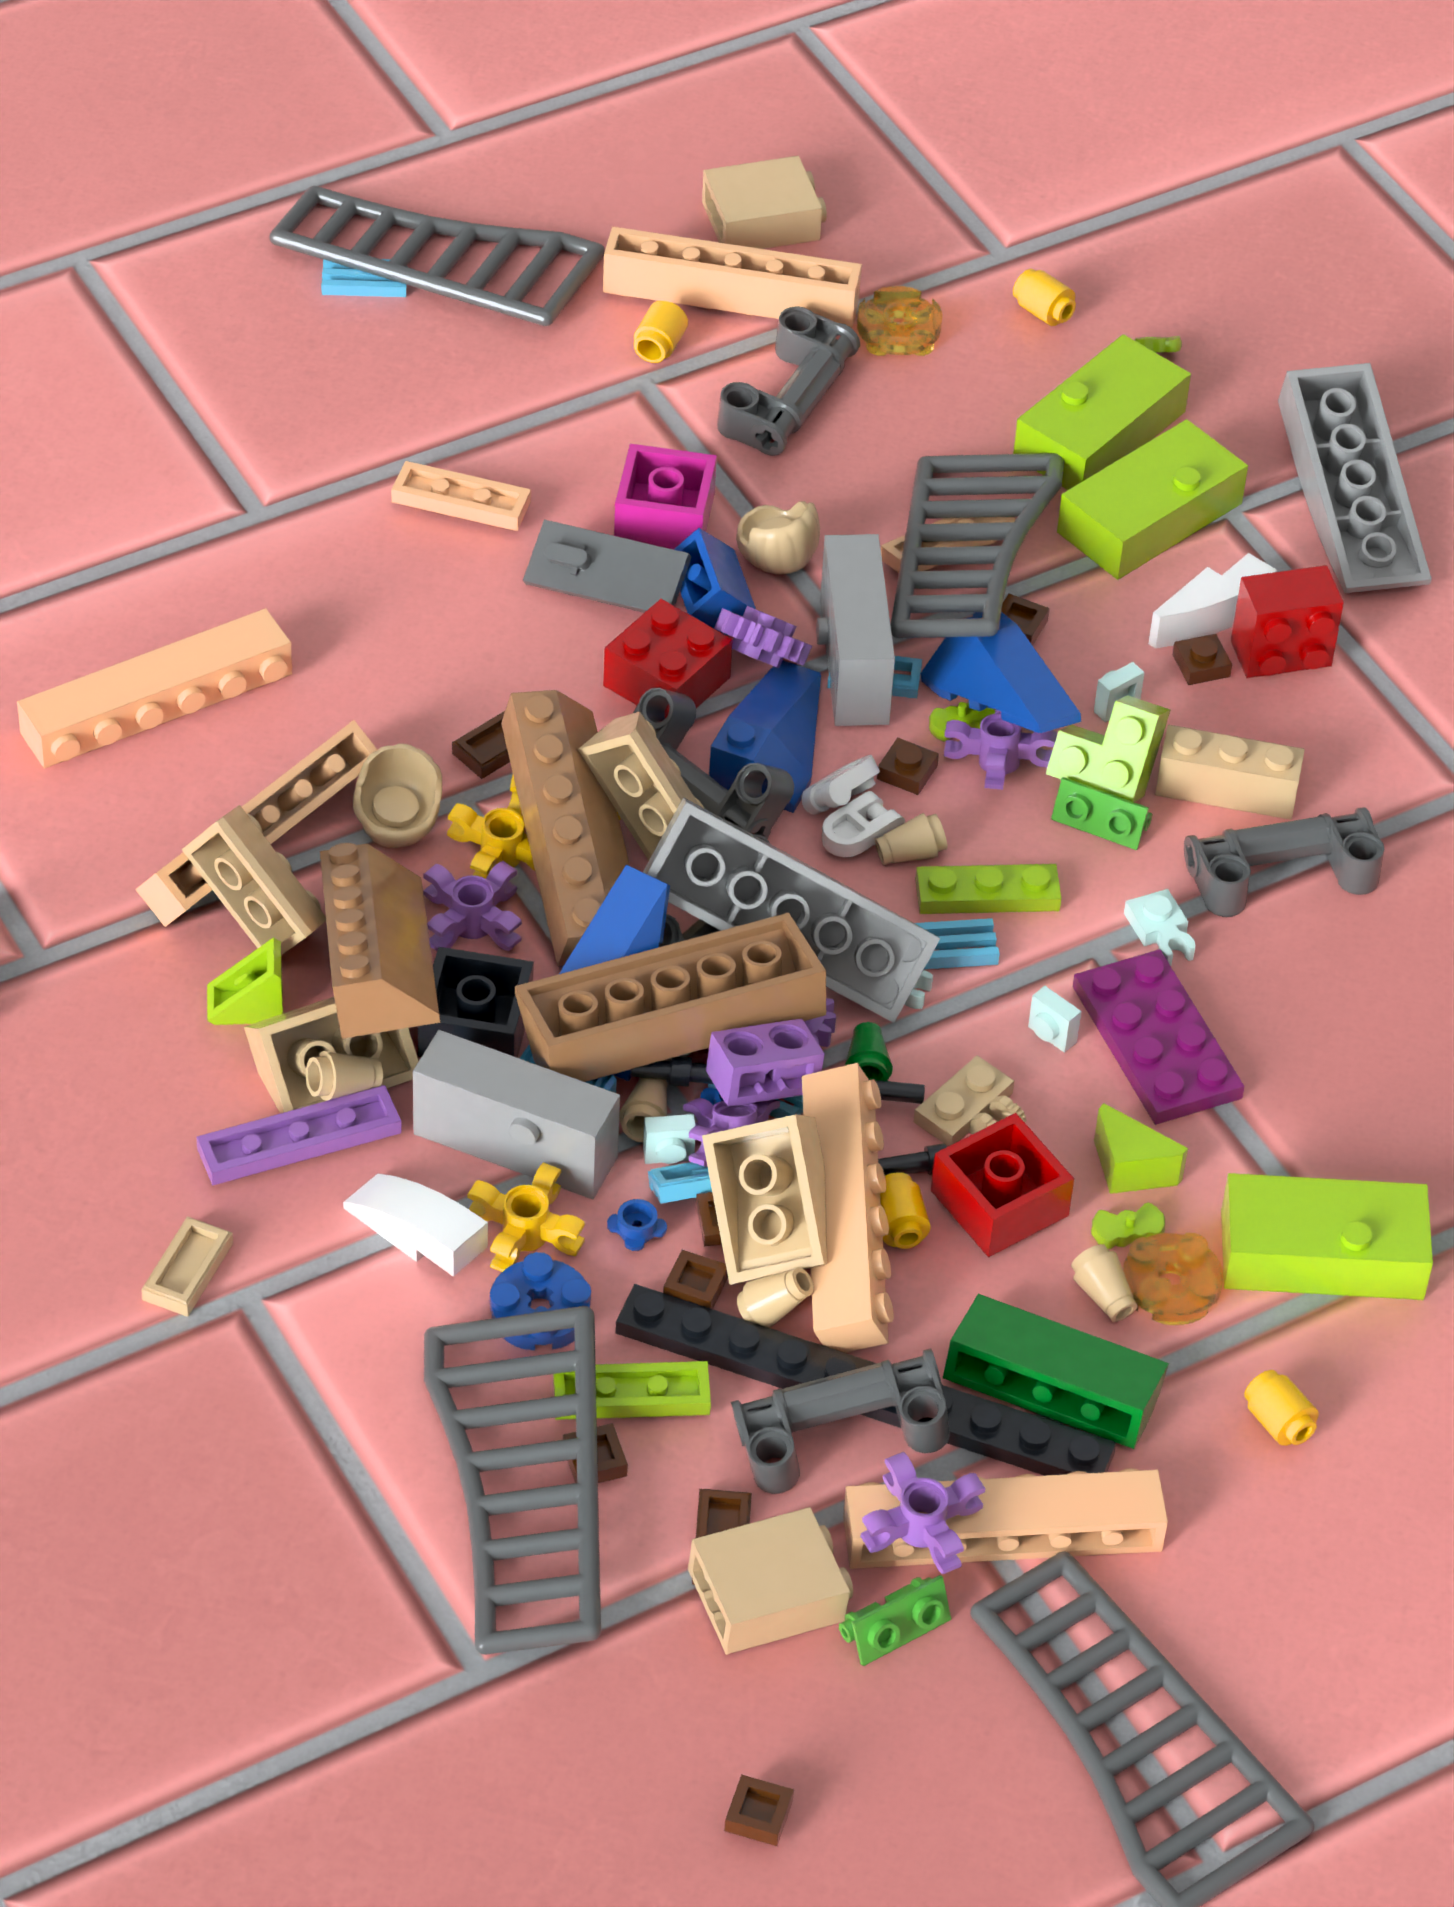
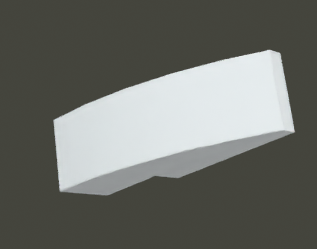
[1148,553,1277,649]
[343,1173,488,1277]

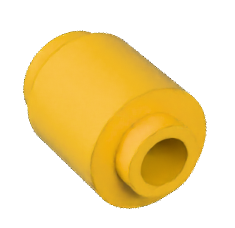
[1013,268,1076,326]
[634,301,688,363]
[880,1173,931,1249]
[1244,1370,1319,1446]

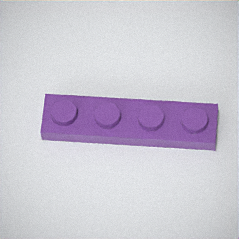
[196,1085,402,1186]

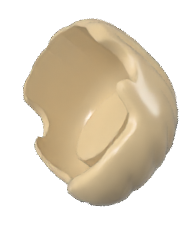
[736,501,820,574]
[353,744,442,848]

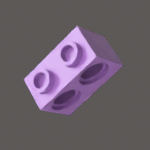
[706,1018,825,1107]

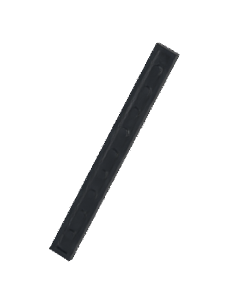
[615,1284,1116,1476]

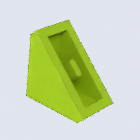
[207,937,283,1025]
[1094,1103,1188,1194]

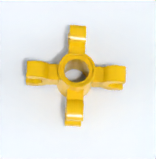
[447,790,535,879]
[467,1162,585,1272]

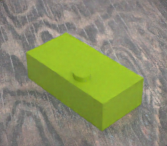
[1013,334,1191,490]
[1057,419,1248,580]
[1221,1173,1433,1300]

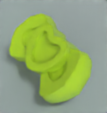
[1135,336,1182,352]
[929,702,995,742]
[1091,1202,1165,1250]

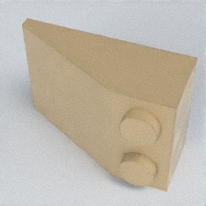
[702,1114,827,1285]

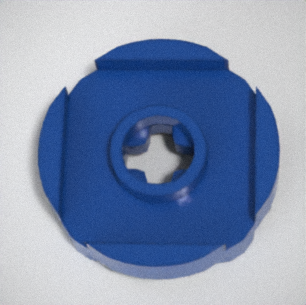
[490,1252,591,1351]

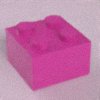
[614,443,717,550]

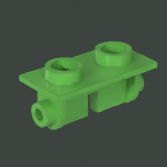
[1051,777,1153,850]
[839,1575,951,1666]

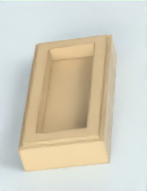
[141,1216,233,1317]

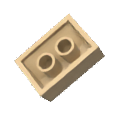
[578,711,704,861]
[1155,725,1305,820]
[181,805,326,955]
[244,997,419,1113]

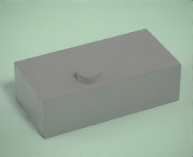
[816,534,895,726]
[413,1030,620,1199]

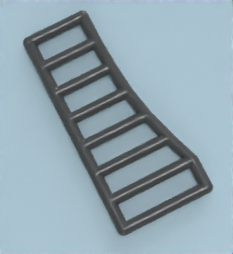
[269,186,605,326]
[890,453,1064,638]
[424,1306,601,1655]
[970,1551,1314,1907]

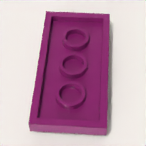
[1072,949,1245,1125]

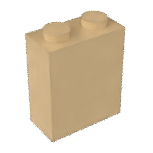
[702,156,827,249]
[688,1507,853,1655]

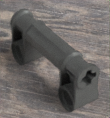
[717,306,860,456]
[632,688,794,839]
[1184,807,1384,917]
[731,1348,950,1494]

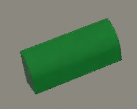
[943,1294,1169,1449]

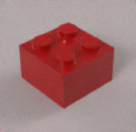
[1231,565,1344,678]
[603,598,733,719]
[931,1113,1075,1257]

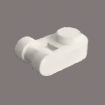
[802,755,880,815]
[822,791,905,857]

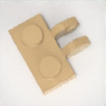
[913,1055,1027,1146]

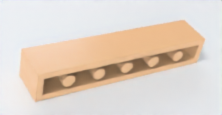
[603,226,862,328]
[17,608,292,769]
[136,720,378,927]
[802,1063,894,1353]
[843,1468,1168,1569]

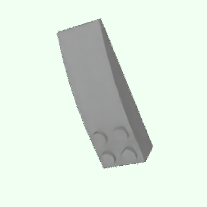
[1278,363,1432,593]
[643,797,940,1023]

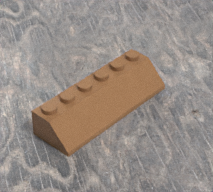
[501,690,630,966]
[320,843,440,1039]
[515,912,826,1082]

